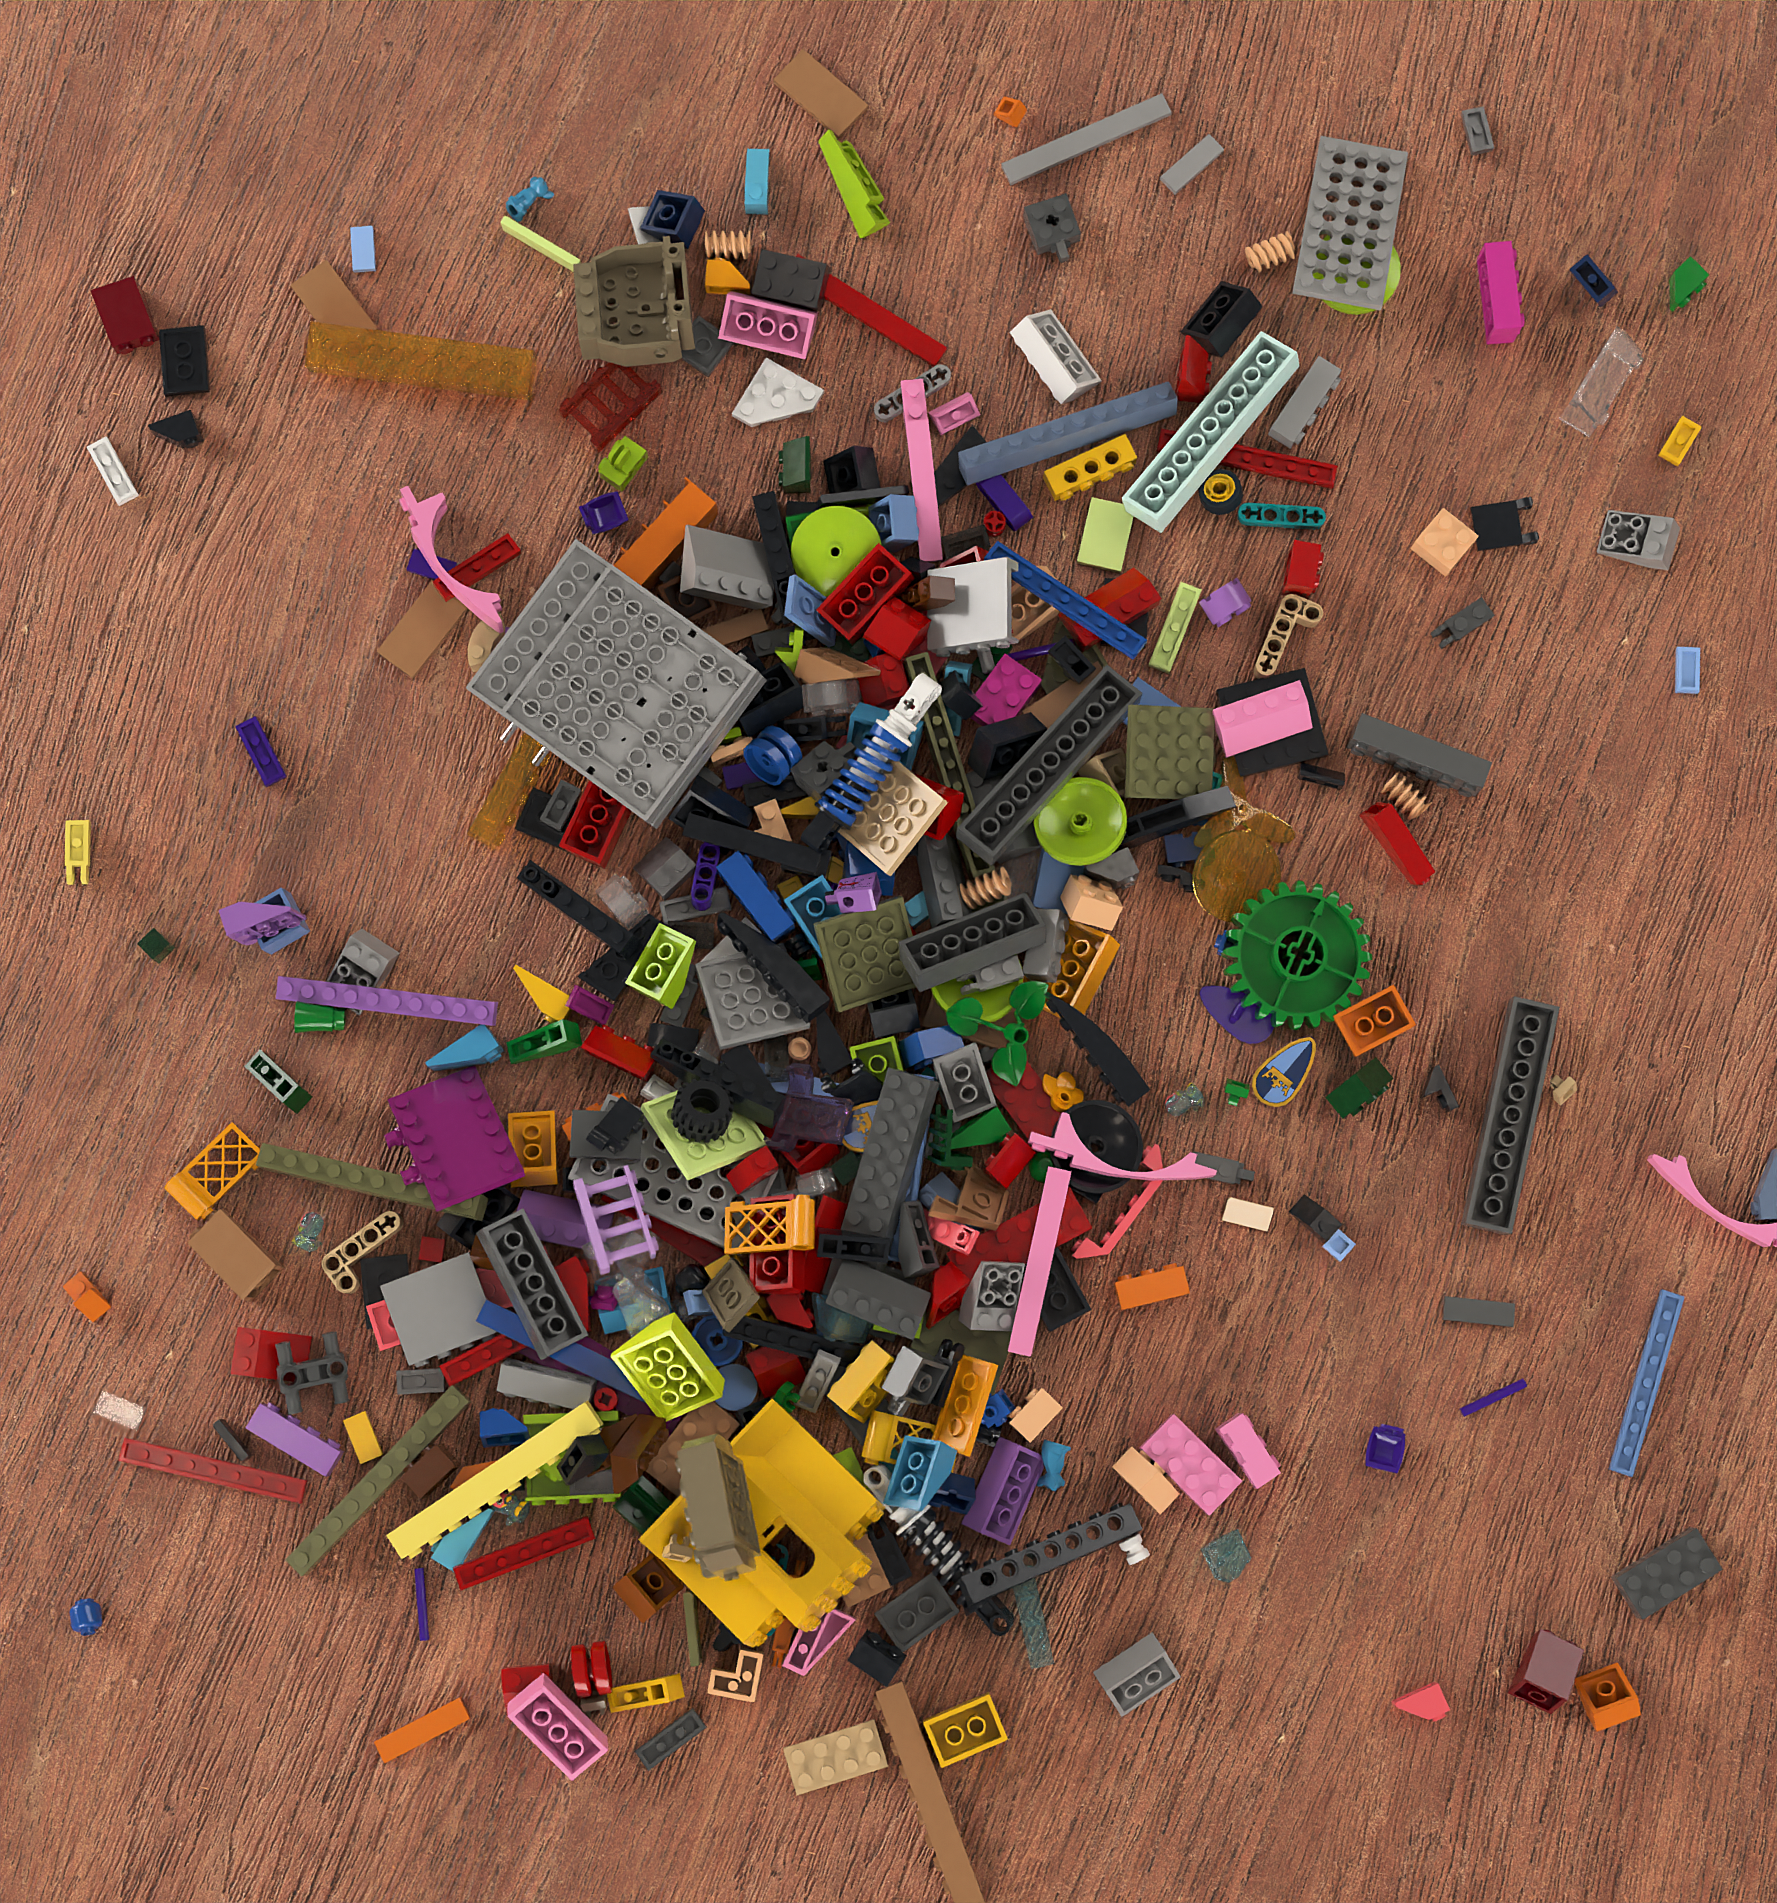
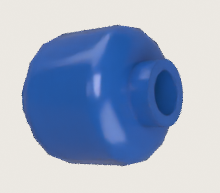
[69,1599,103,1636]

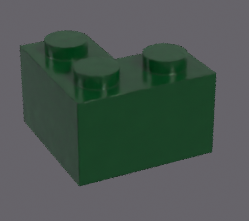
[1325,1057,1394,1119]

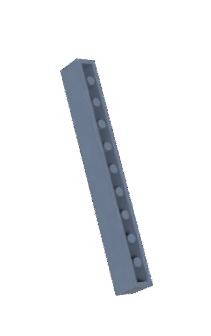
[958,381,1177,486]

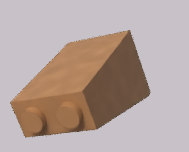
[188,1209,285,1302]

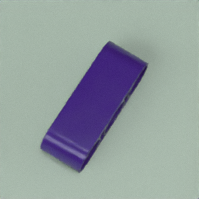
[976,474,1033,532]
[691,842,720,911]

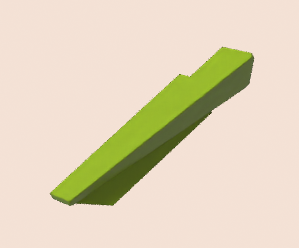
[819,130,890,238]

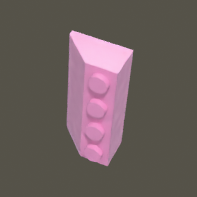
[718,291,818,359]
[1212,680,1313,758]

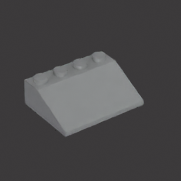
[680,525,774,610]

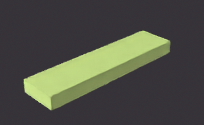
[500,216,581,272]
[1148,582,1202,674]

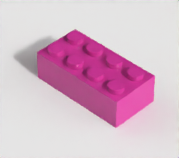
[1476,241,1525,345]

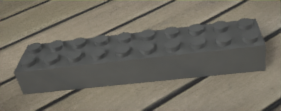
[956,665,1142,866]
[1461,996,1560,1236]
[822,1068,940,1295]

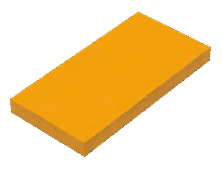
[932,1354,998,1457]

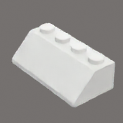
[1010,310,1102,404]

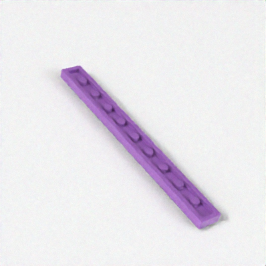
[276,976,498,1026]

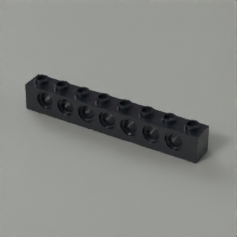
[957,1502,1142,1607]

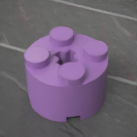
[1199,578,1252,628]

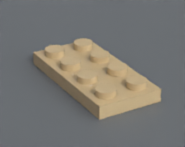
[783,1719,888,1795]

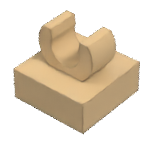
[1550,1075,1577,1106]
[662,1534,693,1562]

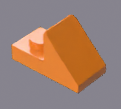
[62,1271,112,1322]

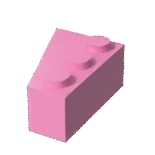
[1215,1413,1280,1489]
[782,1608,856,1676]

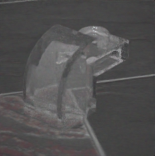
[795,1168,838,1198]

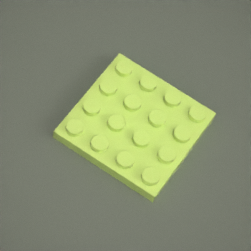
[641,1090,769,1181]

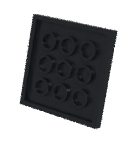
[1216,668,1329,778]

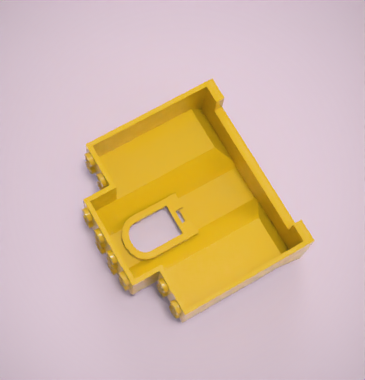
[638,1399,885,1648]

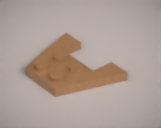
[928,1149,1009,1231]

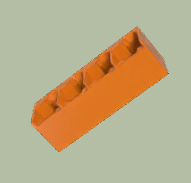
[613,477,718,591]

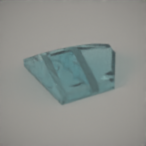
[1201,1529,1251,1583]

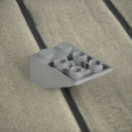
[1596,510,1680,570]
[327,929,400,1016]
[958,1261,1025,1331]

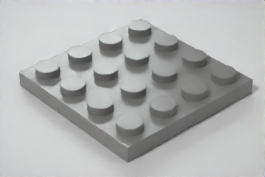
[695,943,810,1050]

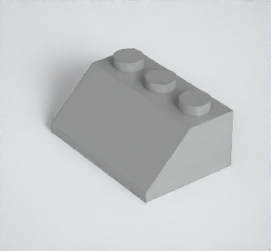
[1093,1633,1181,1717]

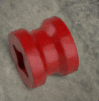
[983,511,1006,537]
[594,1387,619,1411]

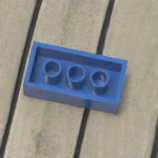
[716,851,796,944]

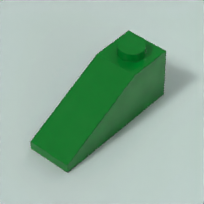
[506,1019,582,1064]
[940,1106,1012,1149]

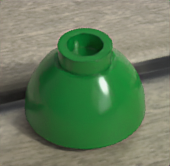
[1029,1151,1054,1183]

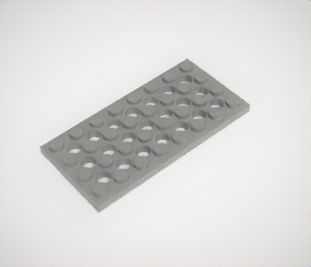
[1292,136,1408,311]
[568,1094,779,1255]

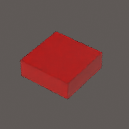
[418,1236,446,1263]

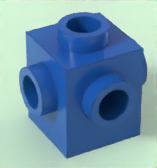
[981,1389,1016,1428]

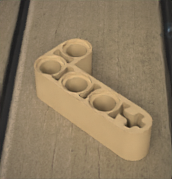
[1253,594,1323,679]
[322,1211,404,1294]

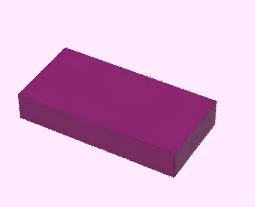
[565,985,615,1025]

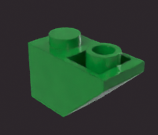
[1669,256,1710,312]

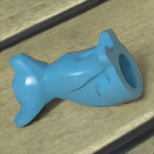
[506,177,554,222]
[1036,1440,1071,1491]

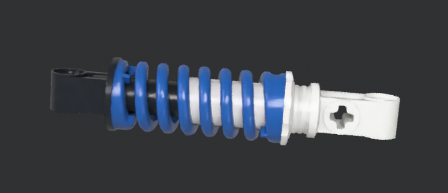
[801,673,942,854]

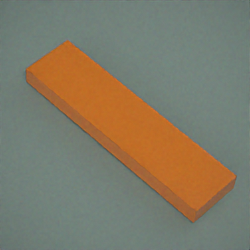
[374,1697,471,1764]

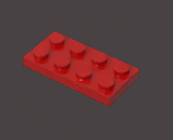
[986,1061,1065,1151]

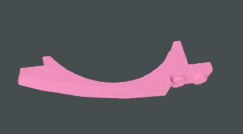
[901,378,943,562]
[399,486,504,633]
[1027,1112,1217,1181]
[1647,1154,1777,1247]

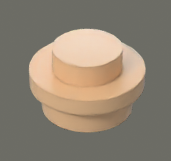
[788,1037,811,1061]

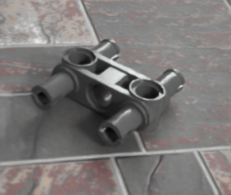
[275,1331,350,1414]

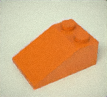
[1333,984,1416,1057]

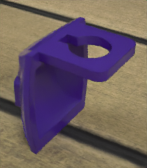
[579,491,629,534]
[1365,1424,1405,1474]

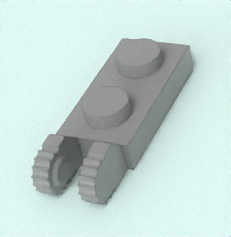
[956,955,1024,995]

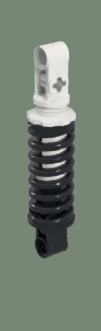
[863,1463,1014,1636]

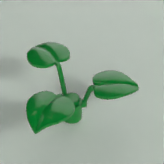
[946,981,1049,1086]

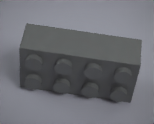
[1611,1527,1723,1620]

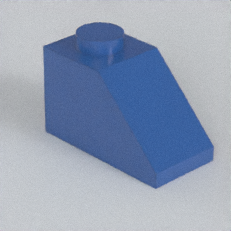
[480,1408,530,1448]

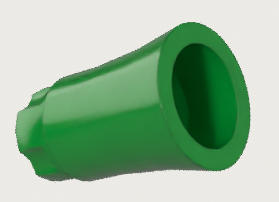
[294,1001,346,1033]

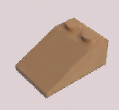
[794,647,881,685]

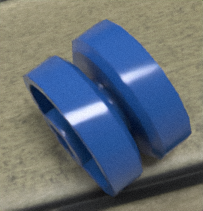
[744,726,802,785]
[692,1314,744,1367]

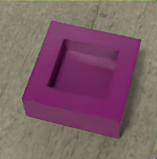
[590,1285,622,1311]

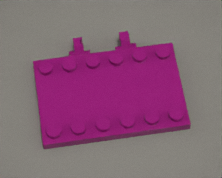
[384,1065,525,1212]

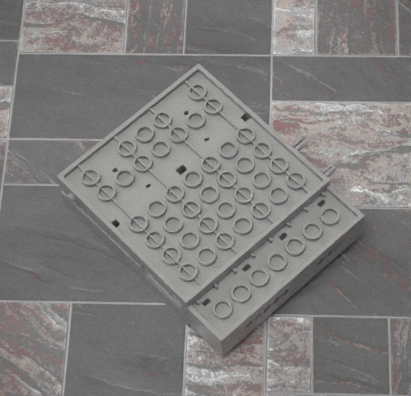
[466,539,767,829]

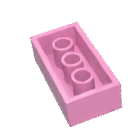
[1139,1414,1242,1516]
[507,1673,608,1780]

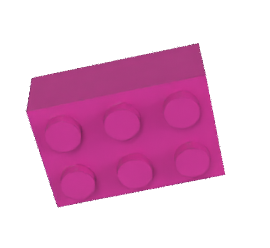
[970,654,1042,726]

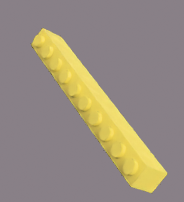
[386,1401,603,1559]

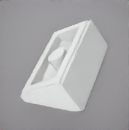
[628,206,660,244]

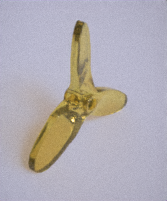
[1194,756,1296,847]

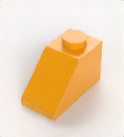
[705,258,751,295]

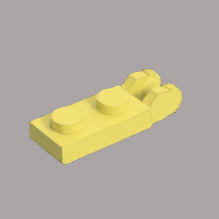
[65,820,91,885]

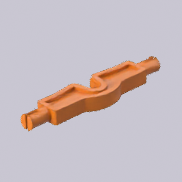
[771,1559,806,1668]

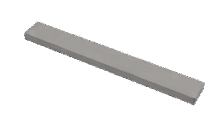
[1001,93,1172,186]

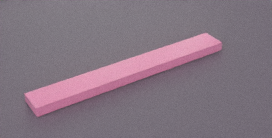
[1007,1166,1071,1357]

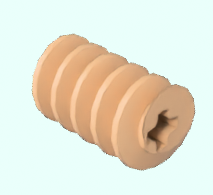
[705,231,751,259]
[1245,231,1295,273]
[1381,771,1432,820]
[960,866,1011,909]

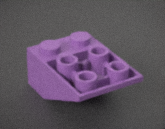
[218,902,307,945]

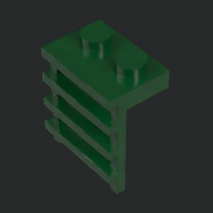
[927,1104,973,1171]
[612,1475,672,1535]

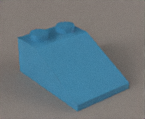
[425,1024,504,1072]
[883,1435,957,1511]

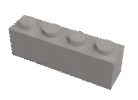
[1268,356,1342,449]
[497,1358,597,1411]

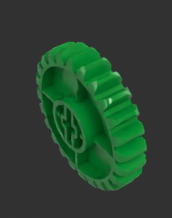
[1221,880,1372,1031]

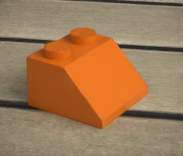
[1574,1662,1641,1732]

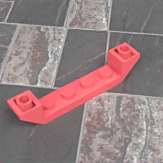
[1071,1143,1163,1260]
[923,1209,980,1255]

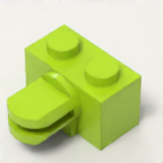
[598,436,648,493]

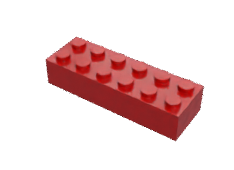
[946,1187,1092,1284]

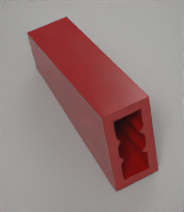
[1359,802,1435,886]

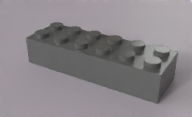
[1346,713,1492,797]
[899,892,1046,992]
[476,1208,588,1360]

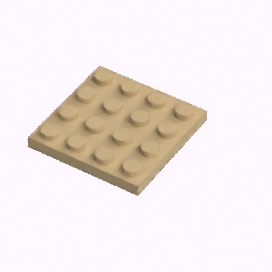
[838,760,948,876]

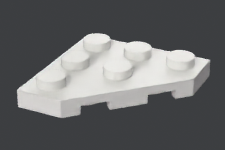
[732,358,824,427]

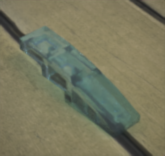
[1009,1565,1054,1669]

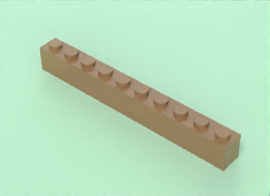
[873,1680,986,1903]

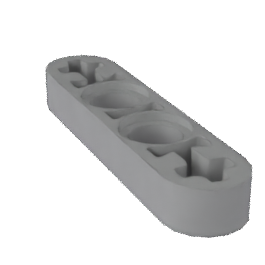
[874,364,951,422]

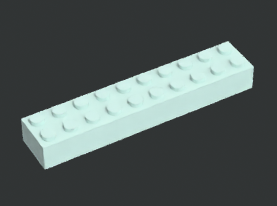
[1122,331,1300,533]

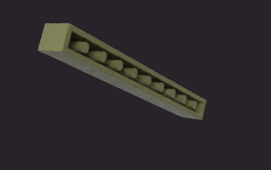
[903,652,995,880]
[256,1143,488,1221]
[285,1385,472,1576]

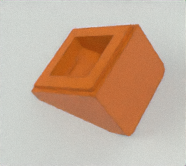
[993,96,1027,127]

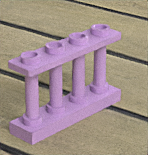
[573,1165,659,1275]

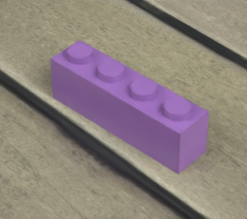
[245,1402,344,1477]

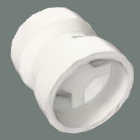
[1119,1533,1150,1565]

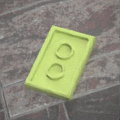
[1077,497,1134,573]

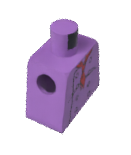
[825,872,882,913]

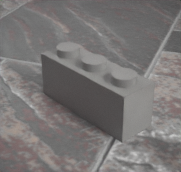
[1023,909,1069,983]

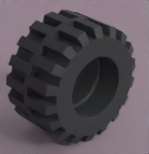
[671,1078,734,1143]

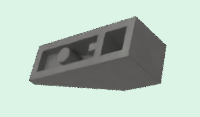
[898,1201,940,1278]

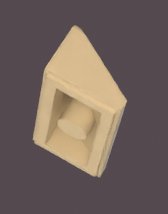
[1222,1197,1274,1232]

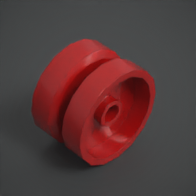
[571,1640,613,1698]

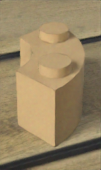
[468,611,506,673]

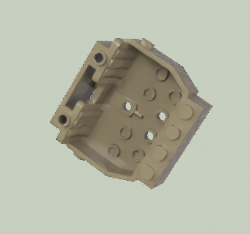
[573,236,695,367]
[675,1434,761,1581]

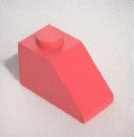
[1391,1681,1450,1722]

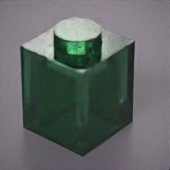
[137,928,176,963]
[829,1151,862,1187]

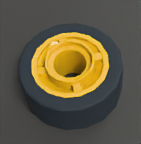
[1198,469,1243,515]

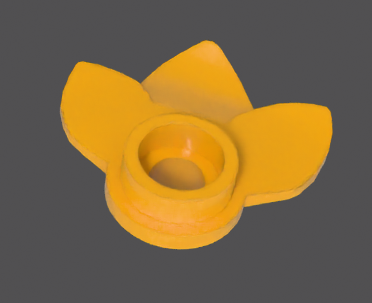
[1042,1071,1084,1112]

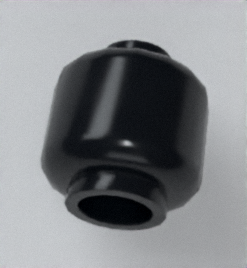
[675,1264,710,1297]

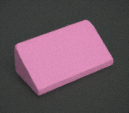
[928,393,980,435]

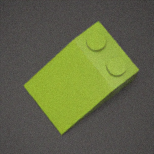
[625,923,696,1009]

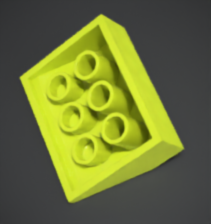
[611,1312,725,1422]

